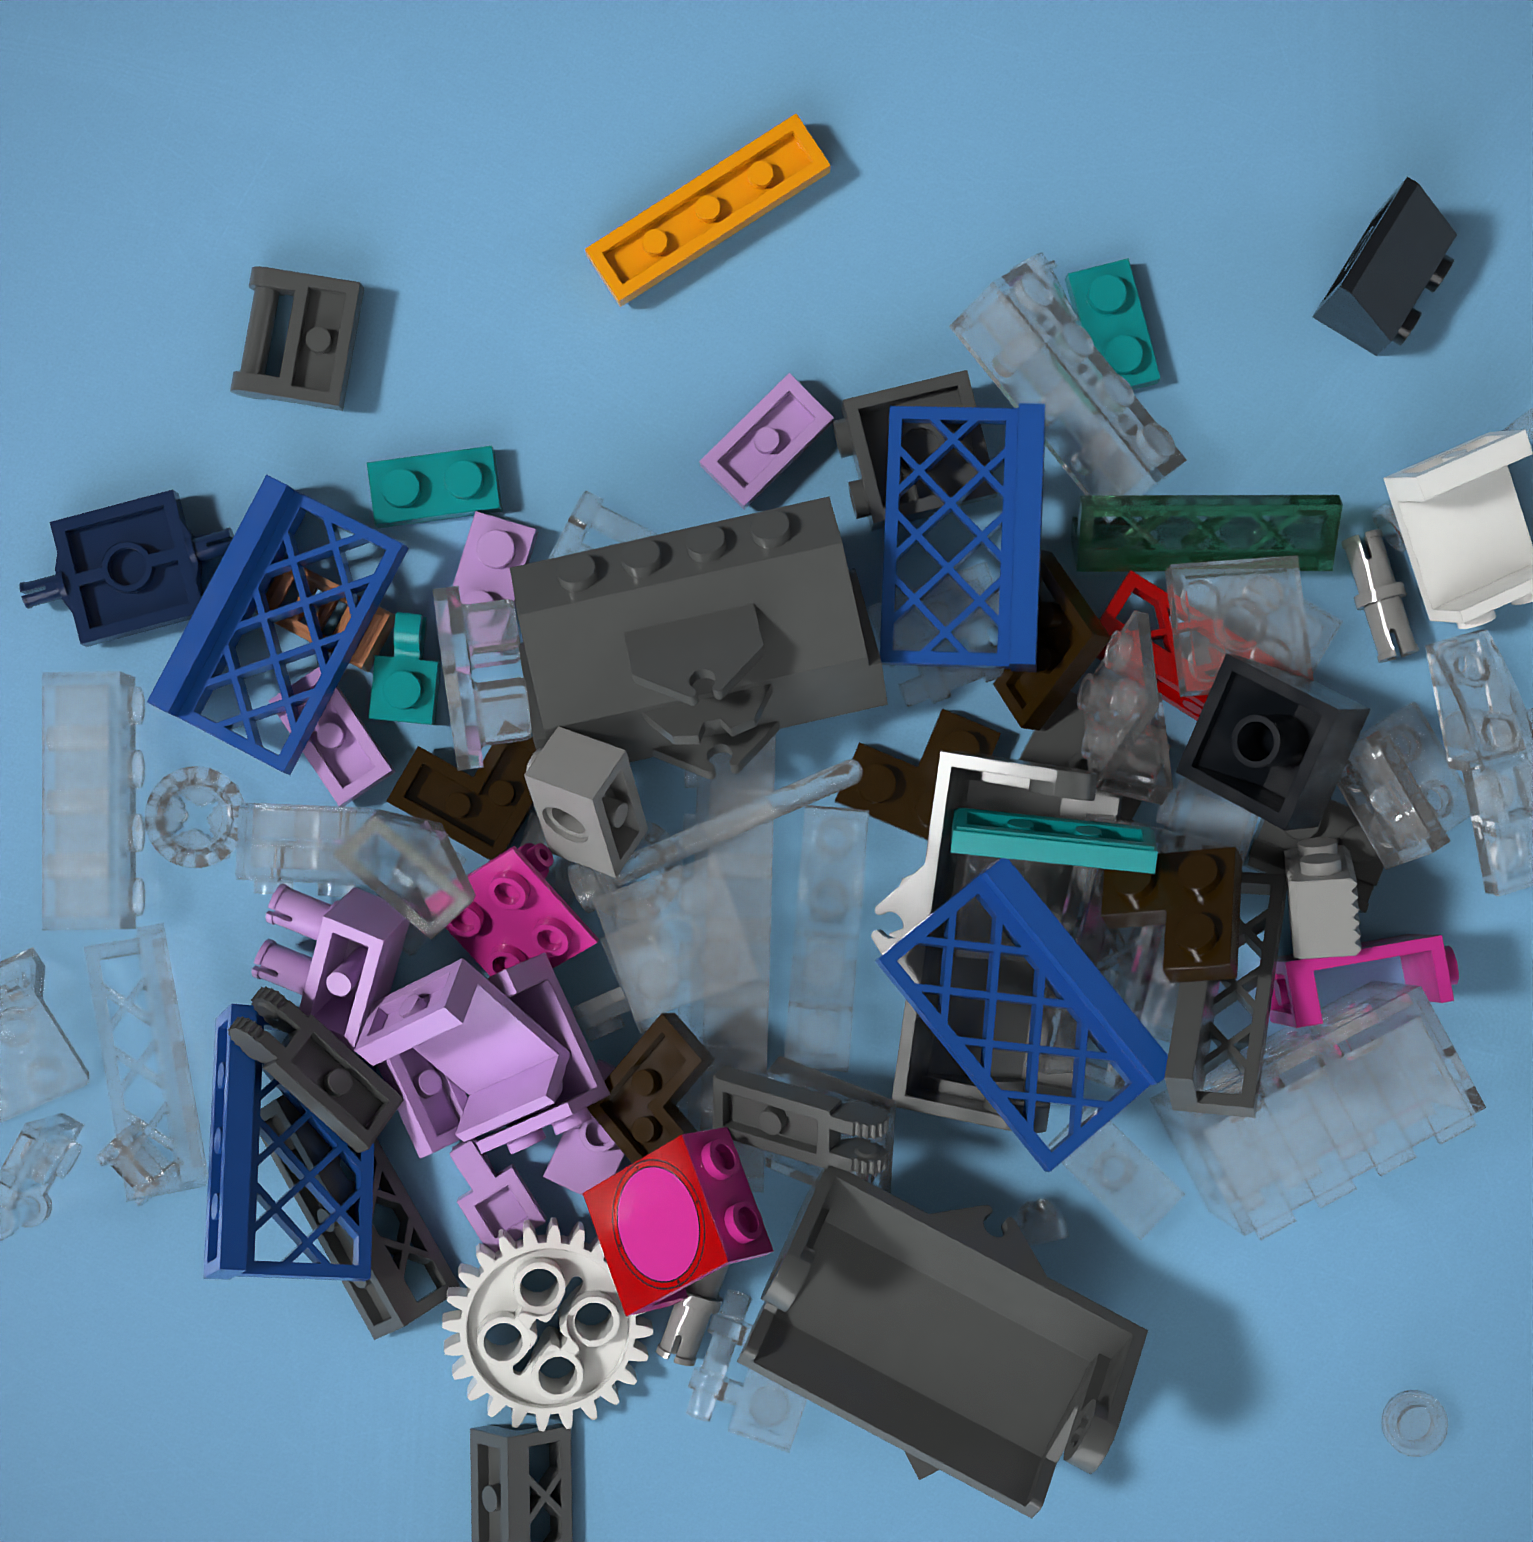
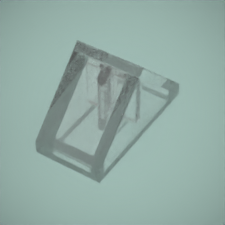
[333,809,476,940]

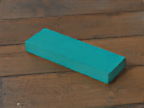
[951,807,1158,874]

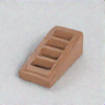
[256,558,396,673]

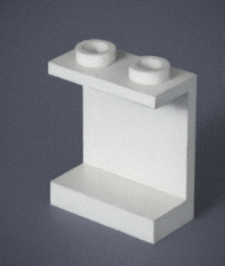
[1383,430,1533,629]

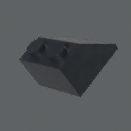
[1312,177,1457,356]
[1176,653,1371,831]

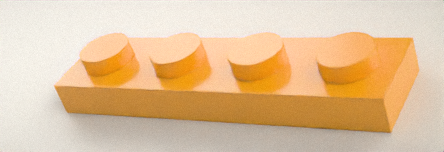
[585,113,831,307]

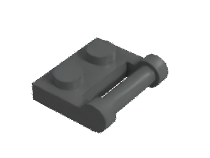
[230,266,364,411]

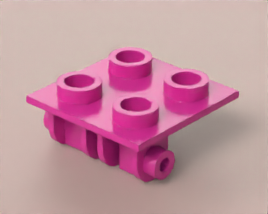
[423,843,599,977]

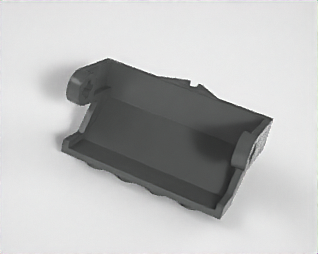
[510,496,888,779]
[871,751,1125,1133]
[737,1166,1148,1519]

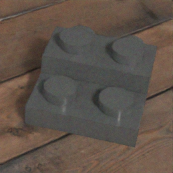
[833,370,998,531]

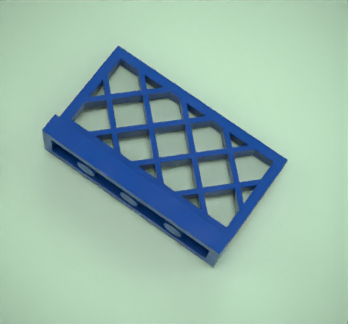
[879,403,1046,672]
[147,475,409,775]
[875,858,1168,1172]
[203,1004,376,1281]

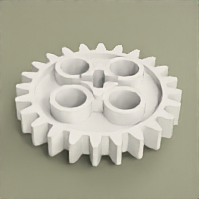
[442,1217,653,1432]

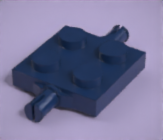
[19,489,234,647]

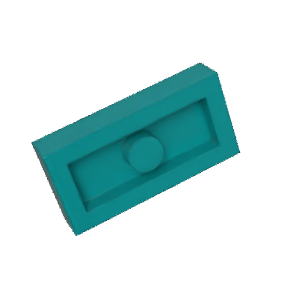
[1065,258,1161,399]
[367,446,503,529]

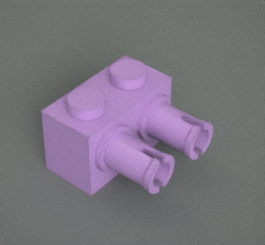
[251,883,413,1051]

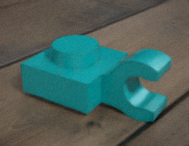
[369,612,441,725]

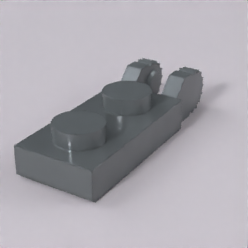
[227,986,403,1153]
[713,1065,889,1176]

